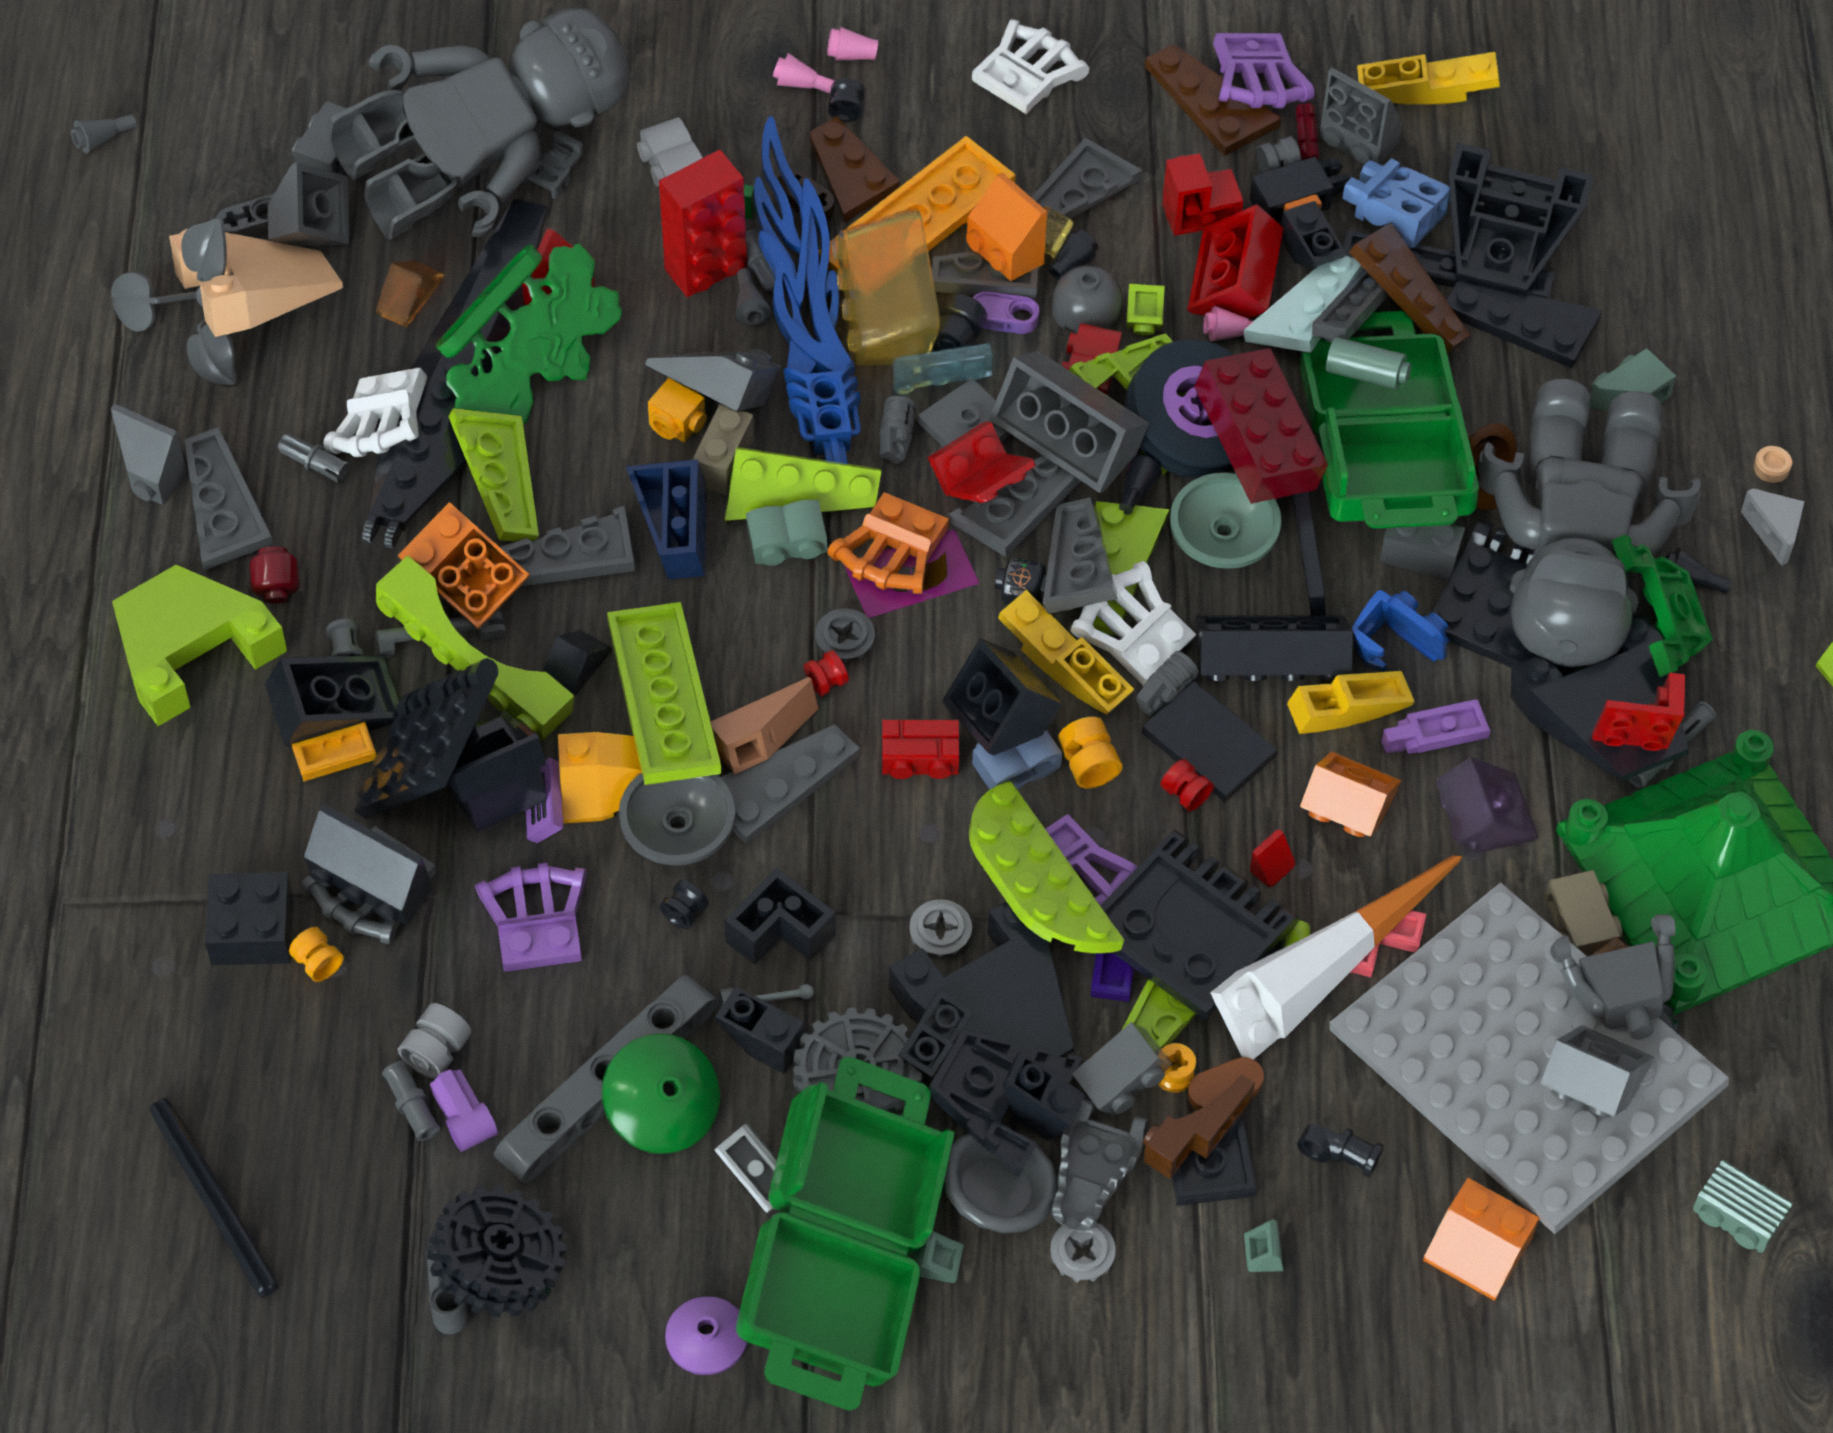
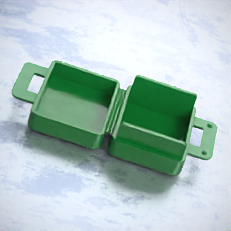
[1300,311,1479,529]
[736,1057,954,1411]

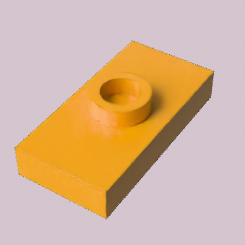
[292,722,376,782]

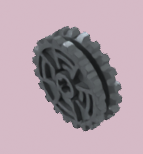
[793,1007,923,1117]

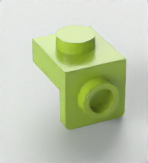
[1126,284,1165,335]

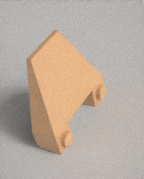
[169,229,343,337]

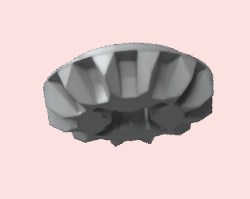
[909,899,972,959]
[1050,1222,1116,1283]

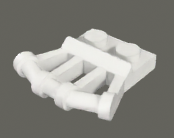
[972,19,1090,114]
[323,367,427,458]
[1070,561,1196,685]

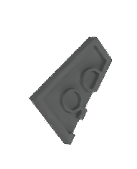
[930,251,1039,299]

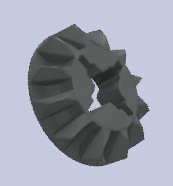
[815,608,875,664]

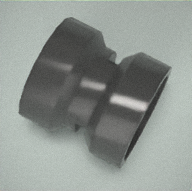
[1256,136,1301,172]

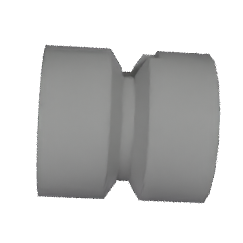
[398,1003,472,1079]

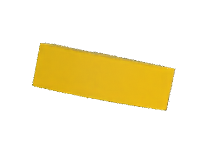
[1287,671,1415,734]

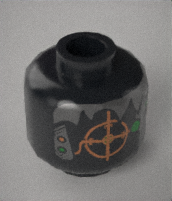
[994,558,1047,605]

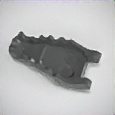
[1052,1097,1149,1231]

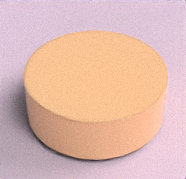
[1753,446,1792,483]

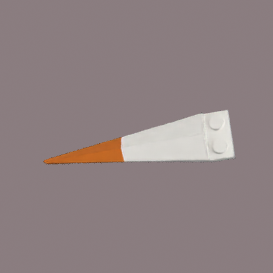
[1211,856,1463,1060]

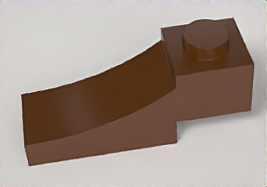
[1143,1074,1255,1179]

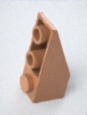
[711,677,818,775]

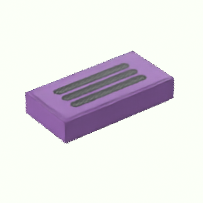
[526,758,563,843]

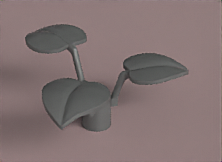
[111,218,238,385]

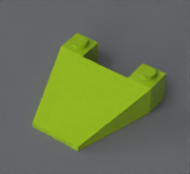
[112,565,287,726]

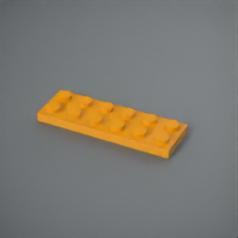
[818,136,1016,300]

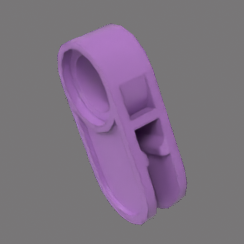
[972,291,1039,334]

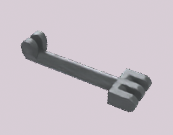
[375,608,507,659]

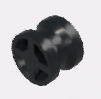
[828,78,865,122]
[659,880,709,929]

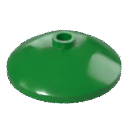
[602,1034,720,1154]

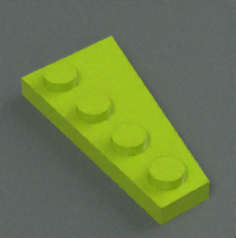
[448,408,539,542]
[1083,501,1169,636]

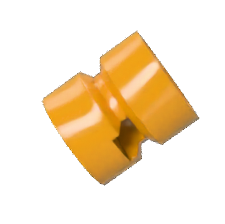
[1058,717,1123,789]

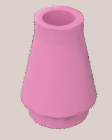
[827,27,878,61]

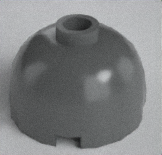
[1052,265,1123,334]

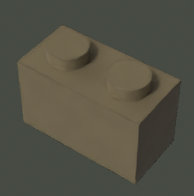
[692,404,754,496]
[1544,870,1622,957]

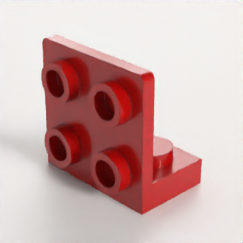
[927,421,1036,503]
[1592,673,1685,751]

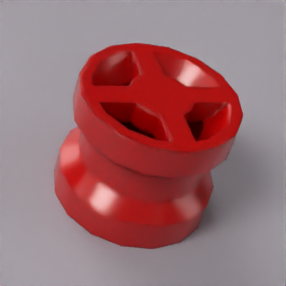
[804,650,849,697]

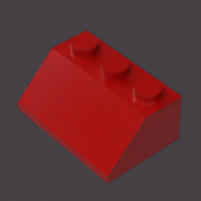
[1187,204,1284,319]

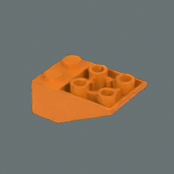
[398,502,530,629]

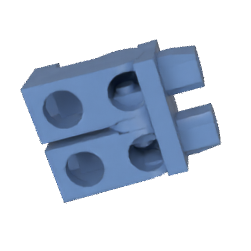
[1342,158,1450,248]

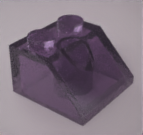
[1436,757,1539,852]

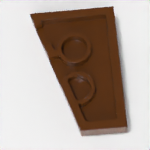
[809,116,900,222]

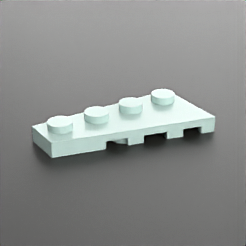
[1244,256,1363,353]

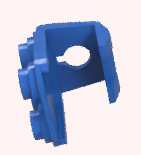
[1352,590,1449,672]

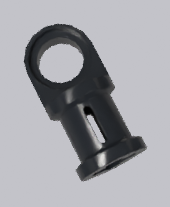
[1297,1124,1384,1178]

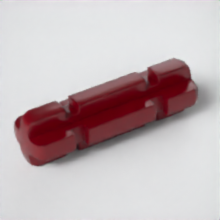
[1296,103,1319,161]

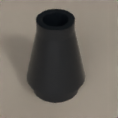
[1048,230,1098,280]

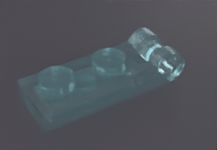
[893,343,993,395]

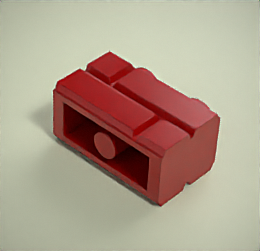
[882,720,959,779]

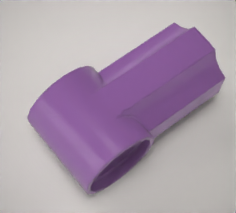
[430,1069,498,1152]

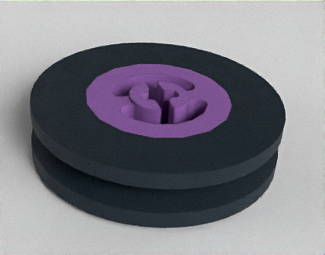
[1124,340,1234,478]

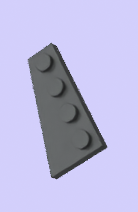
[1043,497,1118,614]
[500,505,635,587]
[721,724,860,845]

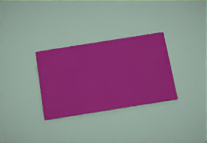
[843,529,980,618]

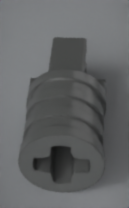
[880,396,917,464]
[1136,651,1199,716]

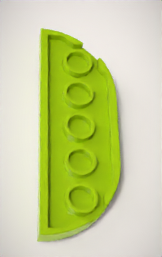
[969,781,1124,953]

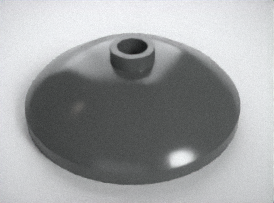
[619,773,735,865]

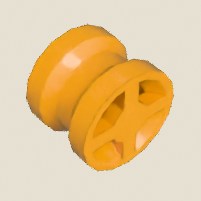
[1158,1043,1196,1093]

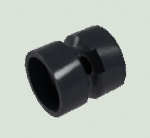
[926,293,988,362]

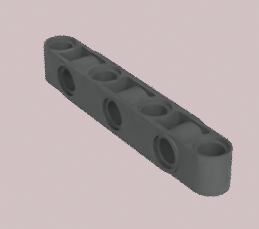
[494,974,718,1184]

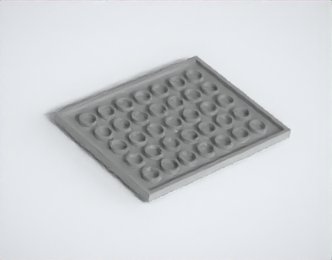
[1329,882,1729,1234]

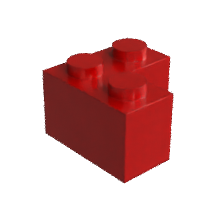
[1162,153,1243,236]

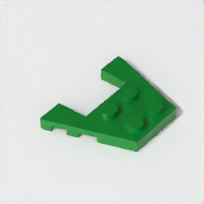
[1611,535,1713,677]

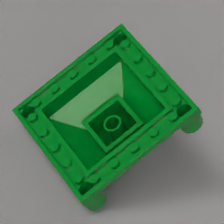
[1556,730,1833,1016]

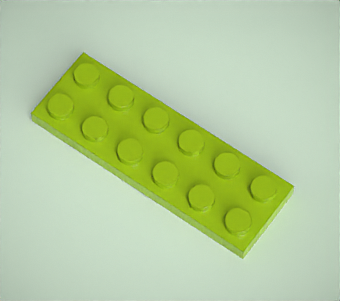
[607,602,721,785]

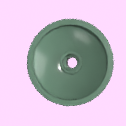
[1170,473,1281,569]

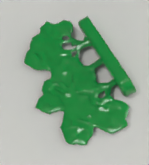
[435,243,622,424]

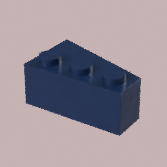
[626,459,706,579]

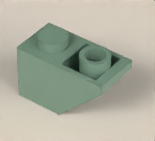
[1591,348,1676,411]

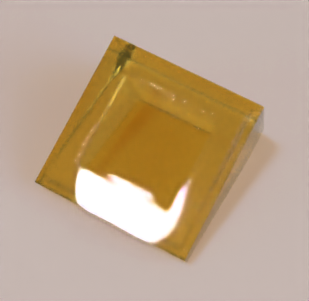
[1043,205,1074,257]

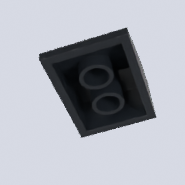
[265,655,399,747]

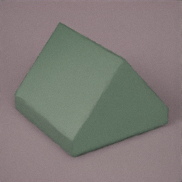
[1244,1219,1283,1272]

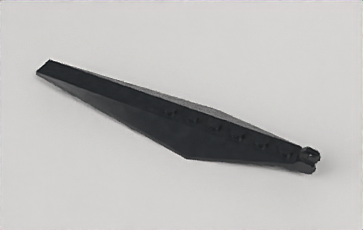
[362,198,547,549]

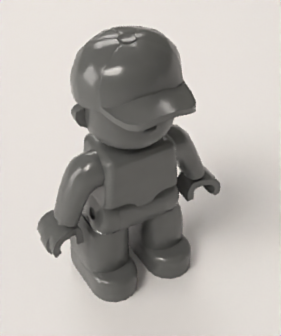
[328,6,630,240]
[1477,379,1701,667]

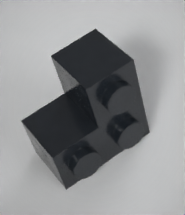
[724,868,836,964]

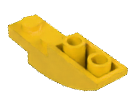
[1357,52,1500,105]
[998,590,1134,715]

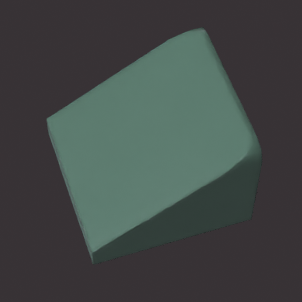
[910,1231,964,1283]

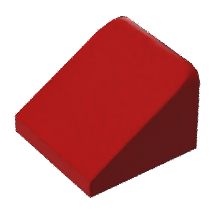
[1250,829,1295,888]

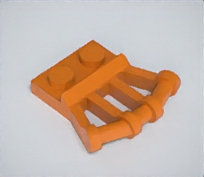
[827,492,949,594]

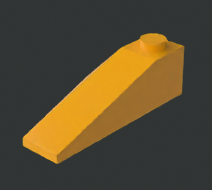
[558,732,642,824]

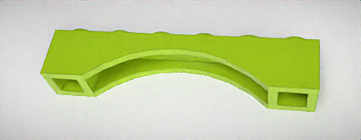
[376,555,574,742]

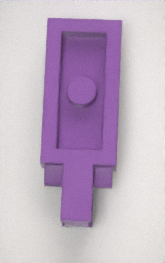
[1381,699,1491,754]

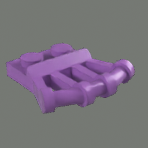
[1213,33,1314,108]
[1045,814,1137,906]
[475,862,587,972]

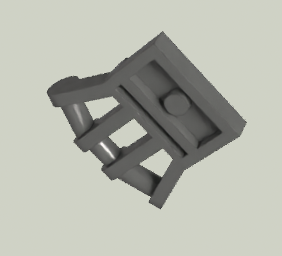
[302,826,436,945]

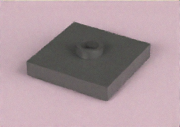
[917,378,1012,447]

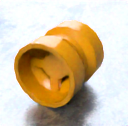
[289,927,344,982]

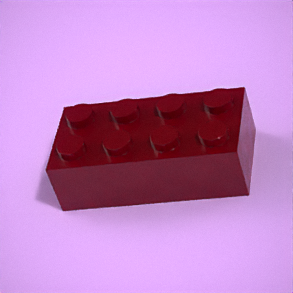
[1194,348,1328,504]

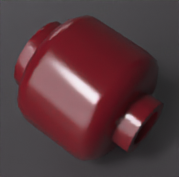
[249,546,300,604]

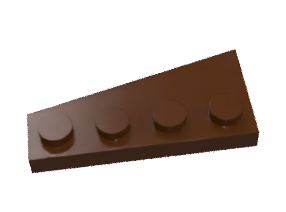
[1145,44,1281,156]

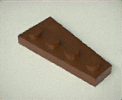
[1349,223,1470,354]

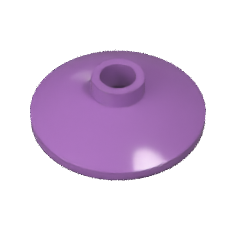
[665,1296,747,1375]

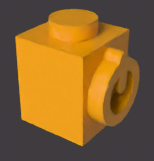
[648,378,707,443]

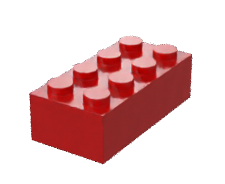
[659,149,747,298]

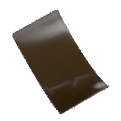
[893,550,947,592]

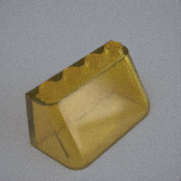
[832,210,939,365]

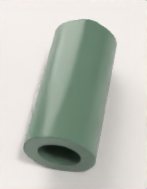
[1326,337,1412,390]

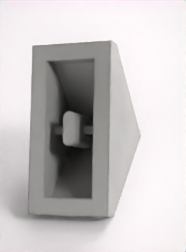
[1741,488,1805,566]

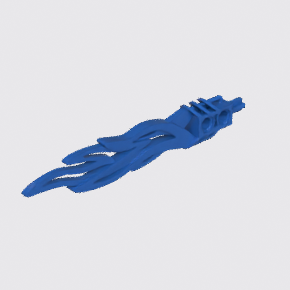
[754,117,861,464]

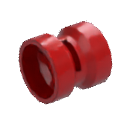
[1160,758,1214,812]

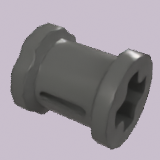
[326,619,364,657]

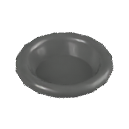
[943,1133,1058,1233]

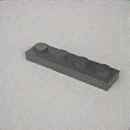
[1312,268,1389,342]

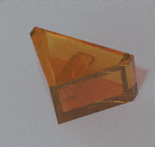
[376,260,444,328]

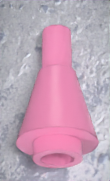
[773,53,835,93]
[1203,306,1254,342]

